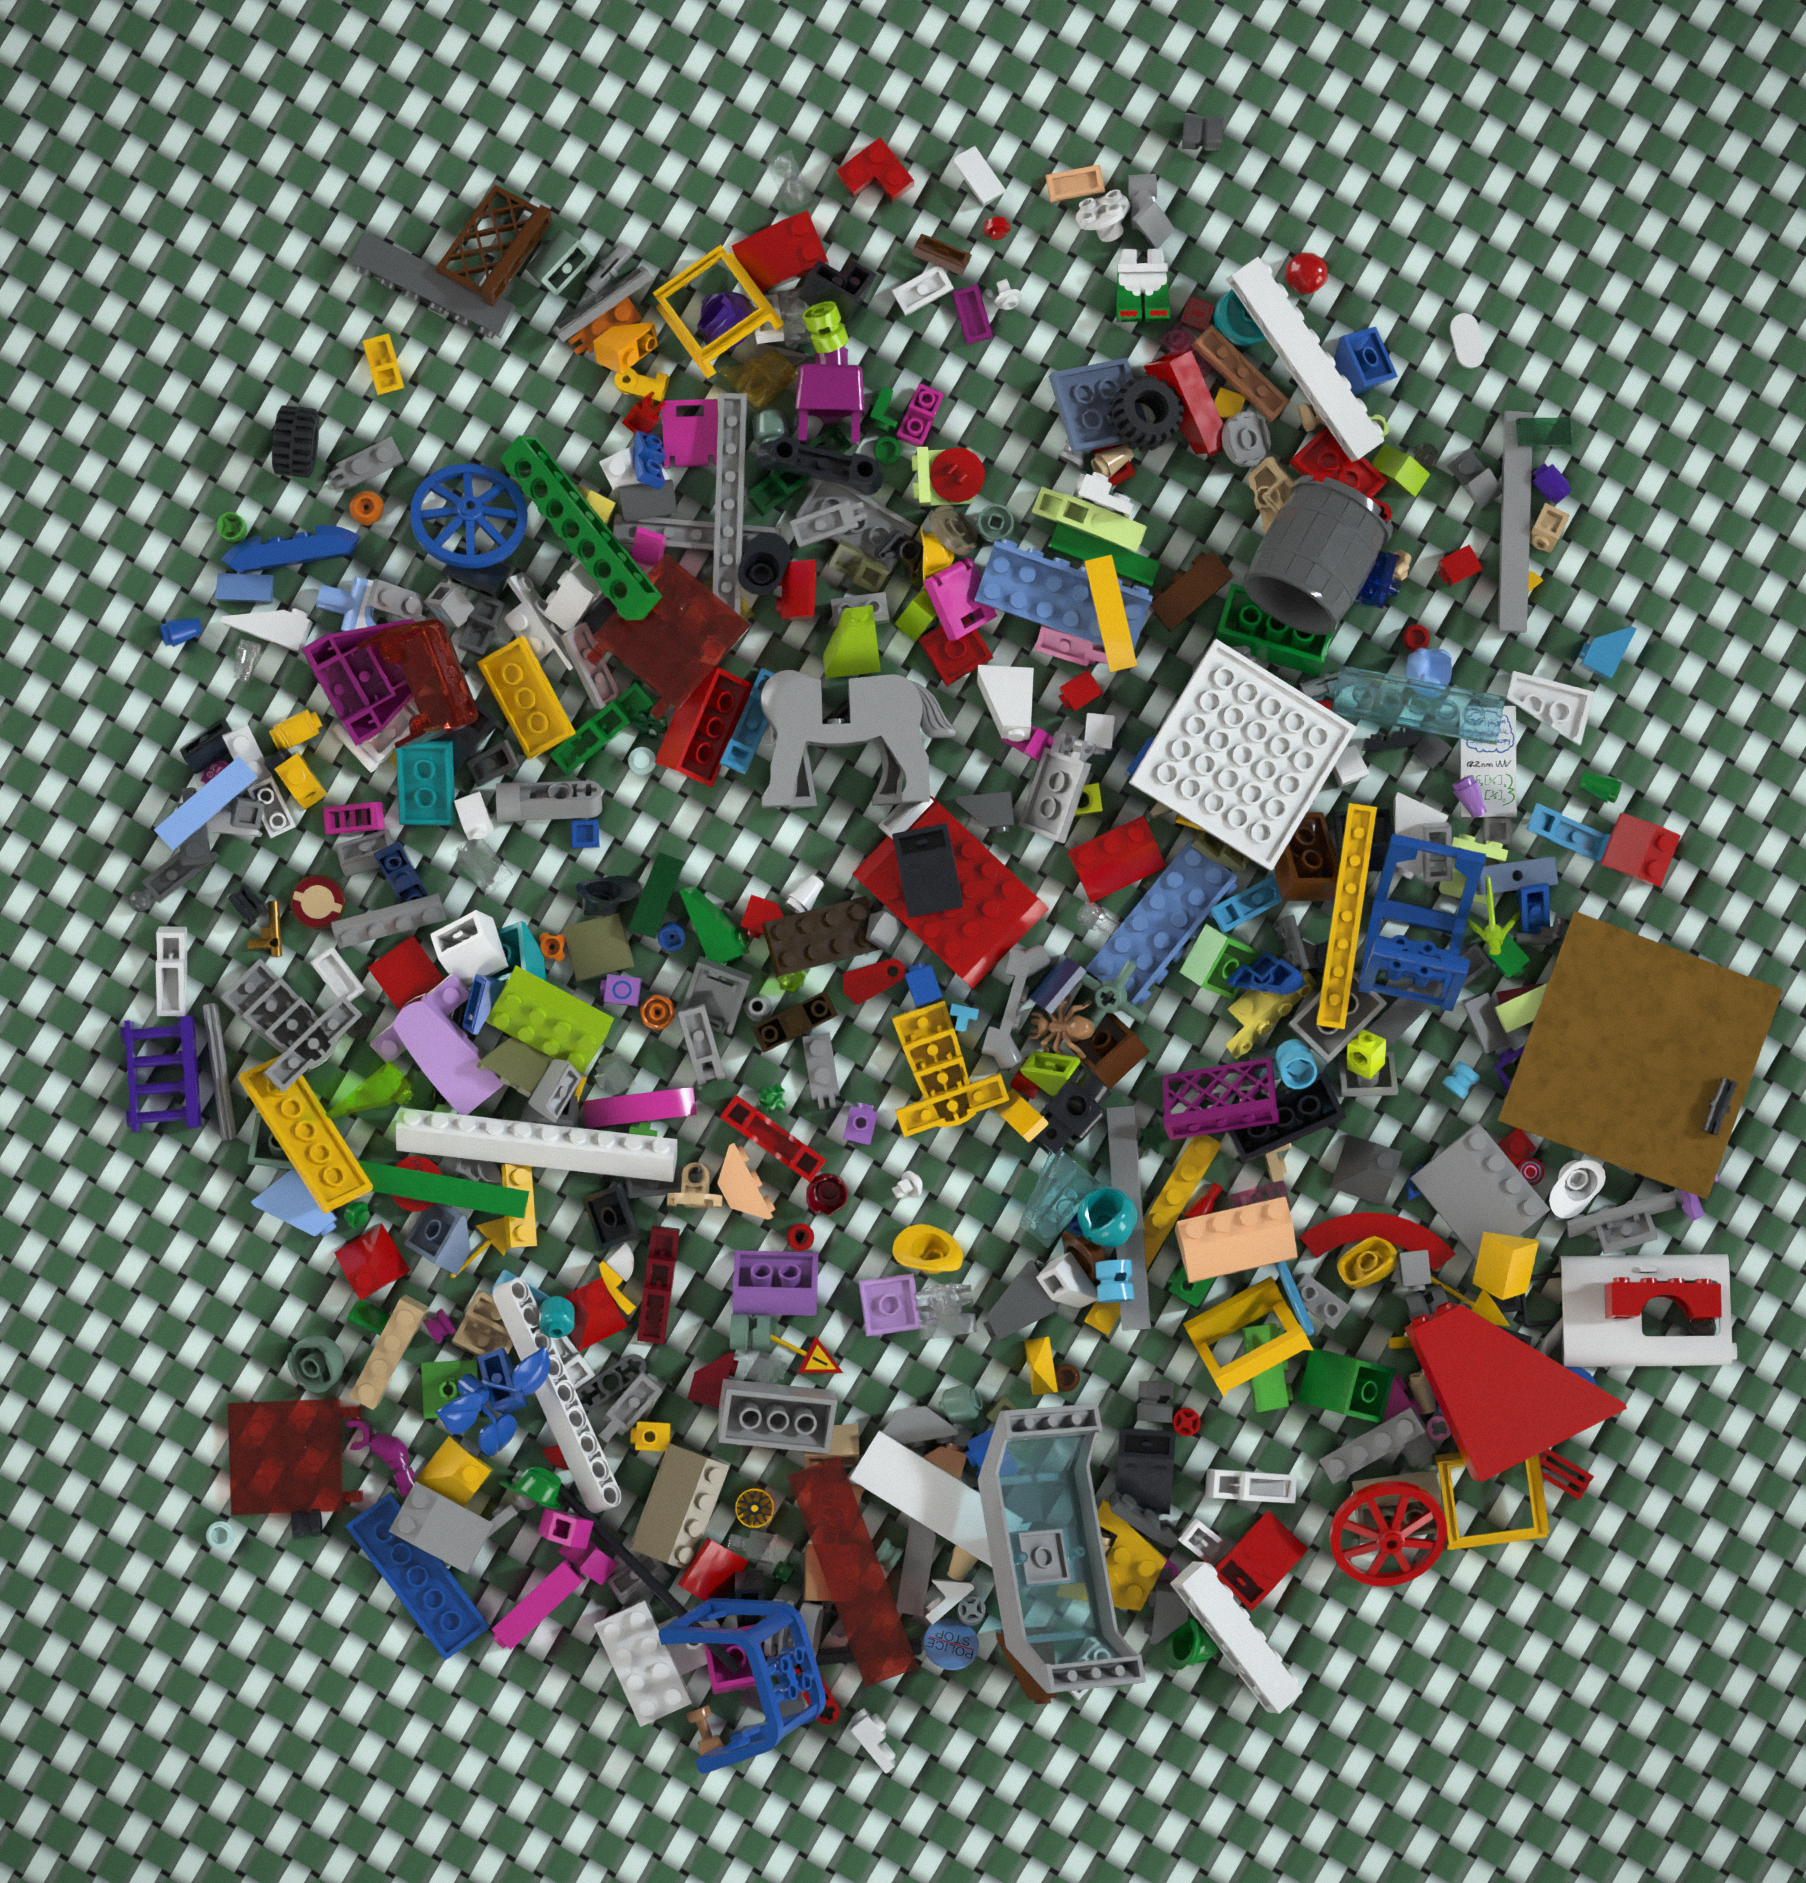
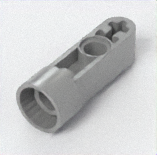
[496,781,602,822]

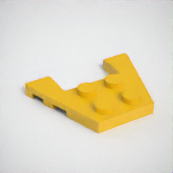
[1054,1498,1167,1611]

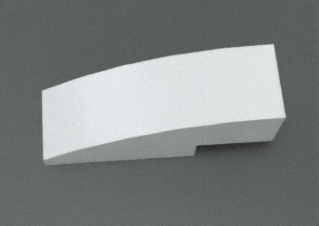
[156,927,187,1016]
[1205,1468,1297,1503]

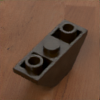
[751,990,838,1053]

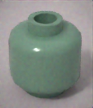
[751,406,789,445]
[939,1384,982,1424]

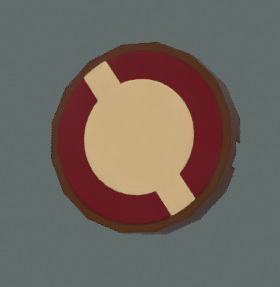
[290,874,346,930]

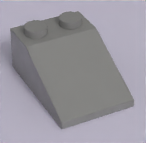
[389,1482,494,1574]

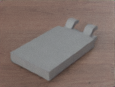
[1018,731,1096,843]

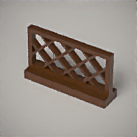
[435,185,552,307]

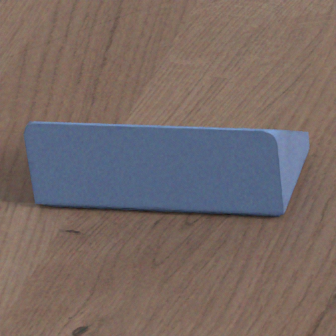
[215,573,274,603]

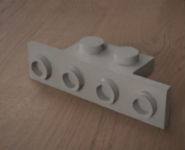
[1566,1191,1676,1254]

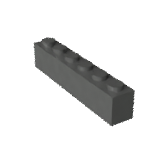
[350,232,516,339]

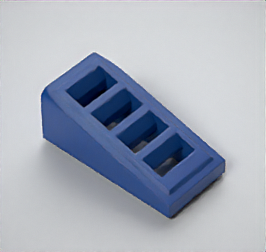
[462,974,504,1035]

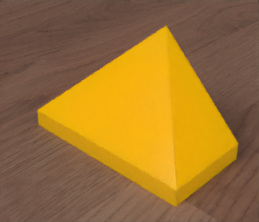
[1024,1337,1058,1395]

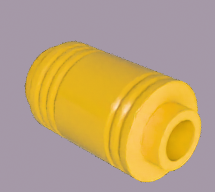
[269,709,323,750]

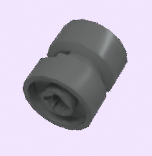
[1182,113,1224,152]
[1404,1284,1448,1320]
[1136,1381,1175,1422]

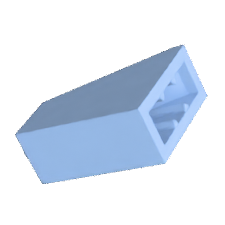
[251,1169,339,1237]

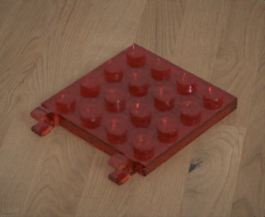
[587,553,751,720]
[227,1398,363,1515]

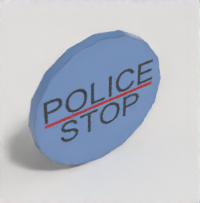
[923,1618,979,1670]

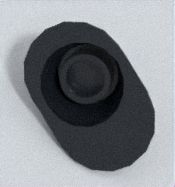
[737,532,790,595]
[576,875,642,916]

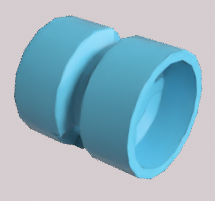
[1275,1039,1317,1089]
[1095,1260,1134,1303]

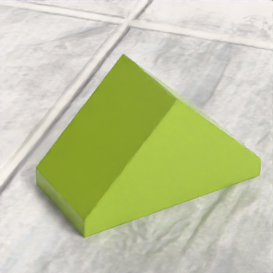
[1371,444,1430,498]
[894,589,938,642]
[1020,1050,1081,1097]

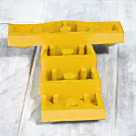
[891,999,1010,1138]

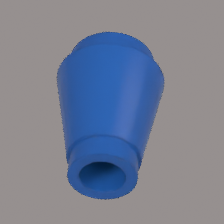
[159,618,202,647]

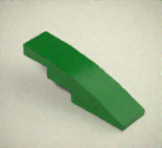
[549,681,656,775]

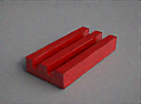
[1540,1449,1594,1500]

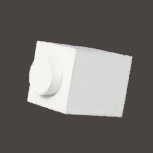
[1084,713,1115,755]
[454,792,495,840]

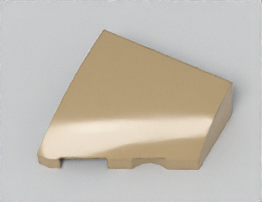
[1247,456,1295,534]

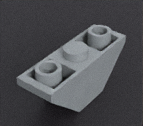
[882,1405,958,1448]

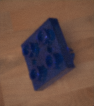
[1352,551,1400,609]

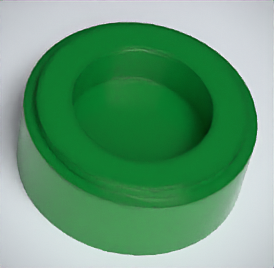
[873,436,901,465]

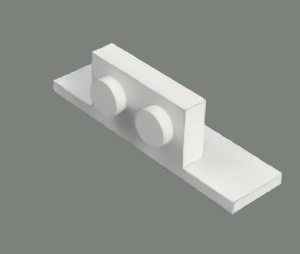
[503,572,575,671]

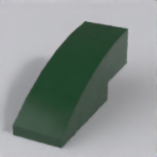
[629,852,685,939]

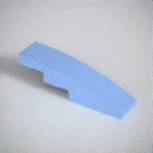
[154,757,258,851]

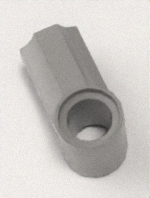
[1128,174,1157,230]

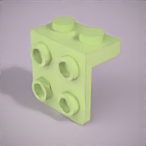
[912,447,975,507]
[1439,834,1508,905]

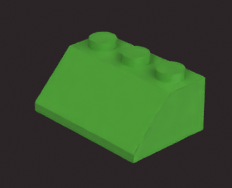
[1242,1323,1293,1412]

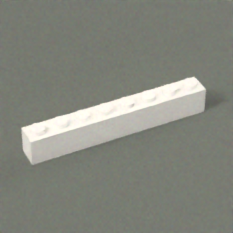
[1226,257,1385,462]

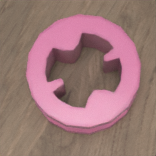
[1426,1415,1451,1441]

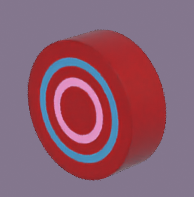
[1516,1158,1545,1186]

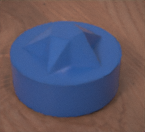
[658,922,686,951]

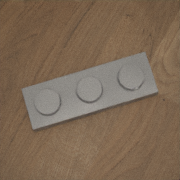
[560,623,621,709]

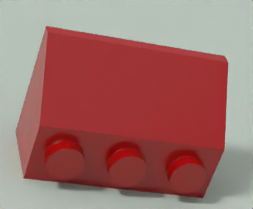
[1067,815,1166,903]

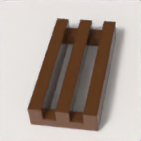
[911,234,972,276]

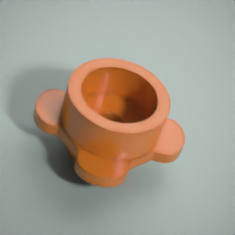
[539,932,566,962]

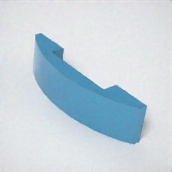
[720,668,775,775]
[1526,803,1611,862]
[1209,874,1282,934]

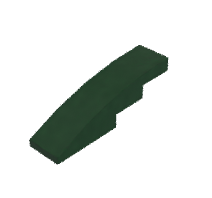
[745,424,853,517]

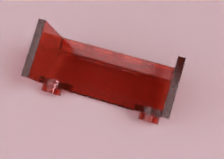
[357,619,478,749]

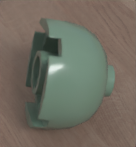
[287,1335,345,1393]

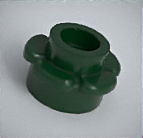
[772,1559,796,1585]

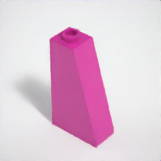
[492,1559,586,1650]

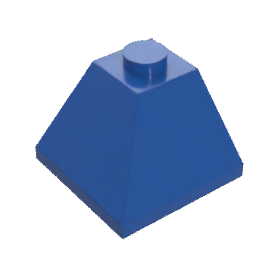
[1334,327,1398,395]

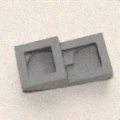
[1133,199,1174,249]

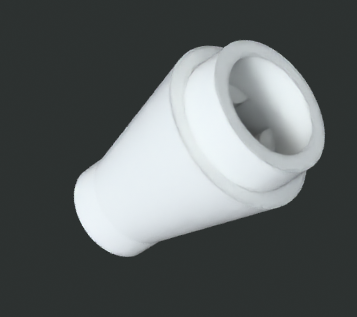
[785,875,824,914]

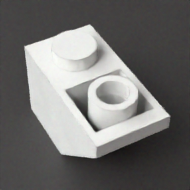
[1036,1252,1098,1309]

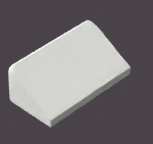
[952,146,1006,207]

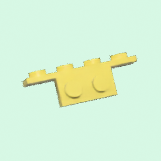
[1225,970,1317,1059]

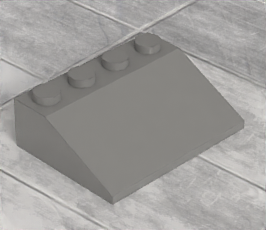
[1409,1123,1550,1260]

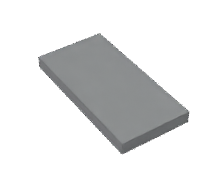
[794,479,918,575]

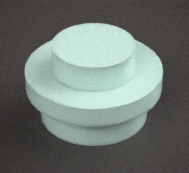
[628,747,656,775]
[206,1521,235,1549]

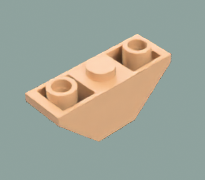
[717,1143,776,1220]

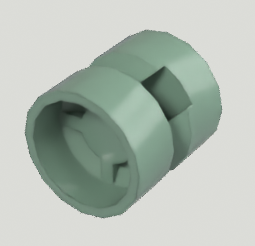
[978,504,1014,544]
[730,1314,771,1351]

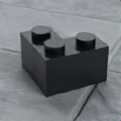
[797,260,877,325]

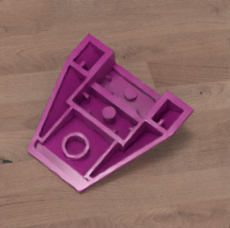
[301,618,440,746]

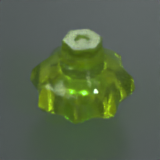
[775,970,807,993]

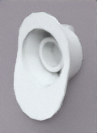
[1549,1159,1606,1218]

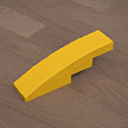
[1084,555,1137,673]

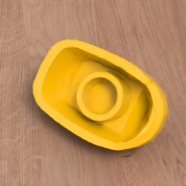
[1337,1236,1399,1289]

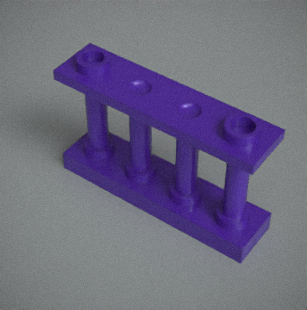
[120,1016,202,1133]

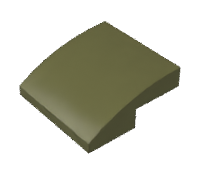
[563,913,634,981]

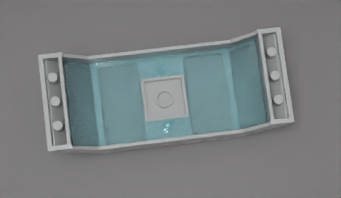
[978,1403,1146,1694]

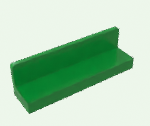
[1047,523,1161,590]

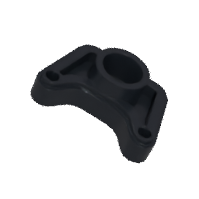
[874,530,924,581]

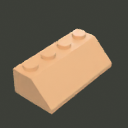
[1175,1196,1298,1283]

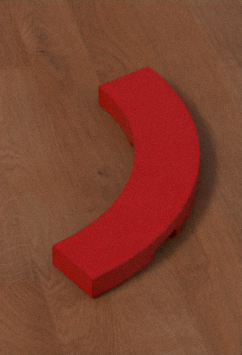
[1299,1212,1456,1272]

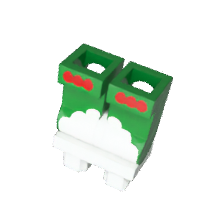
[1116,249,1170,323]

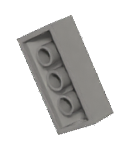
[718,1379,838,1454]

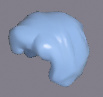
[1405,647,1452,697]

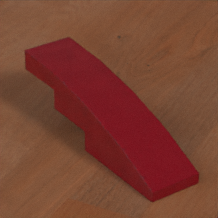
[637,1225,680,1344]

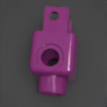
[795,347,865,446]

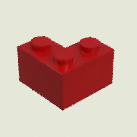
[836,137,914,203]

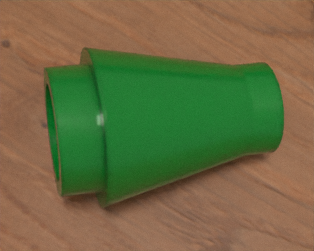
[1579,772,1622,803]

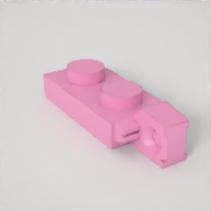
[1035,625,1108,666]

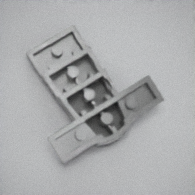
[220,959,363,1093]

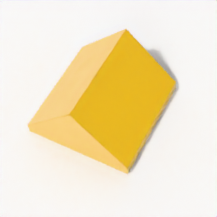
[1472,1231,1539,1300]

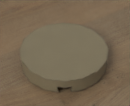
[929,505,978,555]

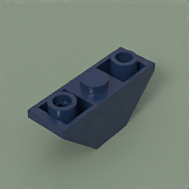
[373,841,429,903]

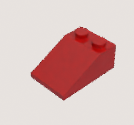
[731,210,829,293]

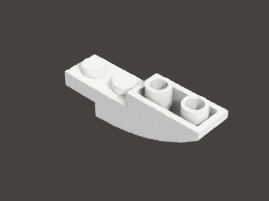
[222,724,296,838]

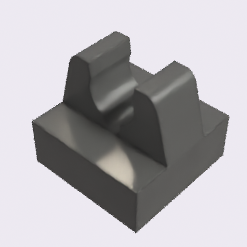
[230,797,265,830]

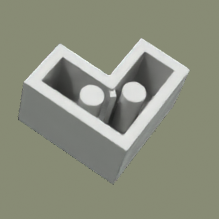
[543,559,603,632]

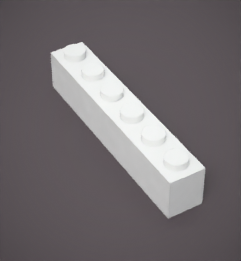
[1170,1561,1303,1714]

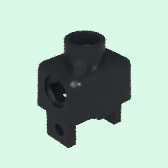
[1031,1072,1111,1158]

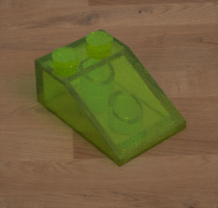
[325,1060,416,1120]

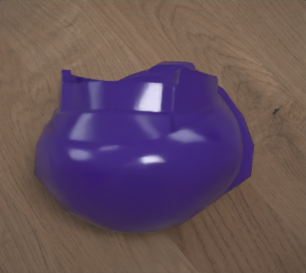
[697,292,752,350]

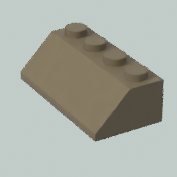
[629,1443,730,1570]

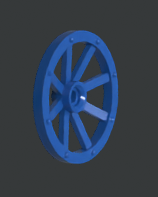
[410,464,528,569]

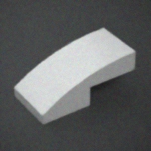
[552,1336,596,1391]

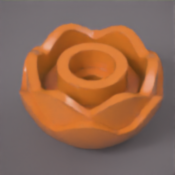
[349,491,384,526]
[640,995,675,1030]

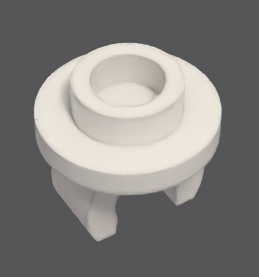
[995,279,1022,310]
[892,1171,923,1198]

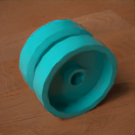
[1213,289,1266,348]

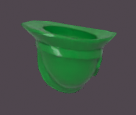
[1165,1617,1219,1670]

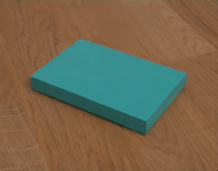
[396,741,456,825]

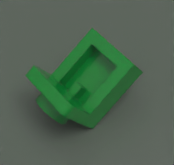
[869,386,898,432]

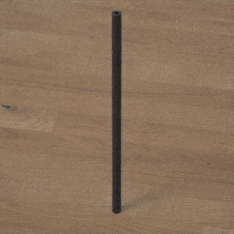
[546,1468,742,1674]

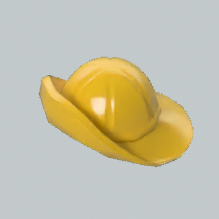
[892,1224,964,1274]

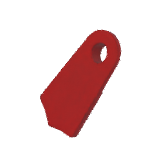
[843,959,906,1005]

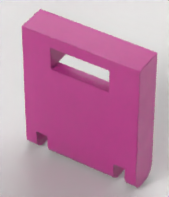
[662,399,718,468]
[924,556,997,641]

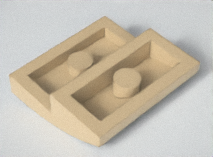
[451,1290,513,1357]

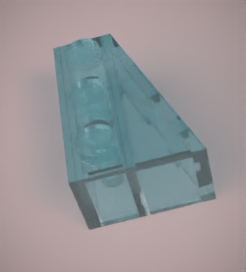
[1019,1149,1101,1248]

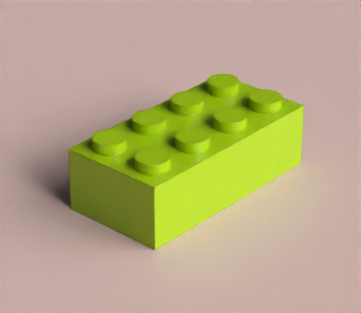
[485,965,614,1074]

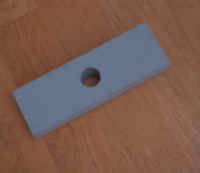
[1476,857,1558,895]

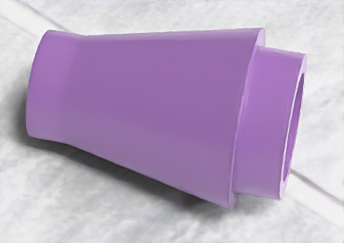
[1452,775,1487,818]

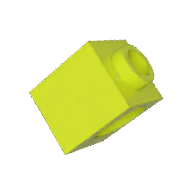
[1074,783,1103,816]
[1346,1029,1386,1080]

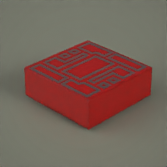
[1180,296,1215,332]

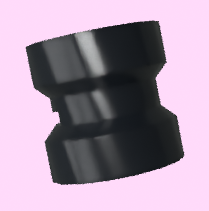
[291,1508,323,1539]

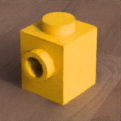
[630,1421,672,1451]

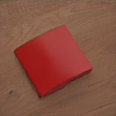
[368,935,445,1011]
[678,1537,748,1601]

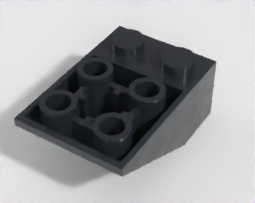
[411,684,500,777]
[892,823,964,918]
[1115,1427,1176,1515]

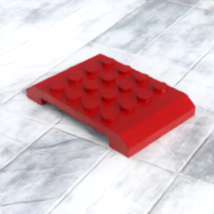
[852,795,1049,989]

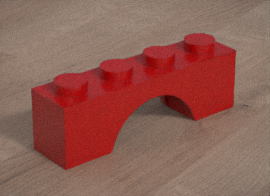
[720,1095,827,1183]
[1604,1277,1722,1320]

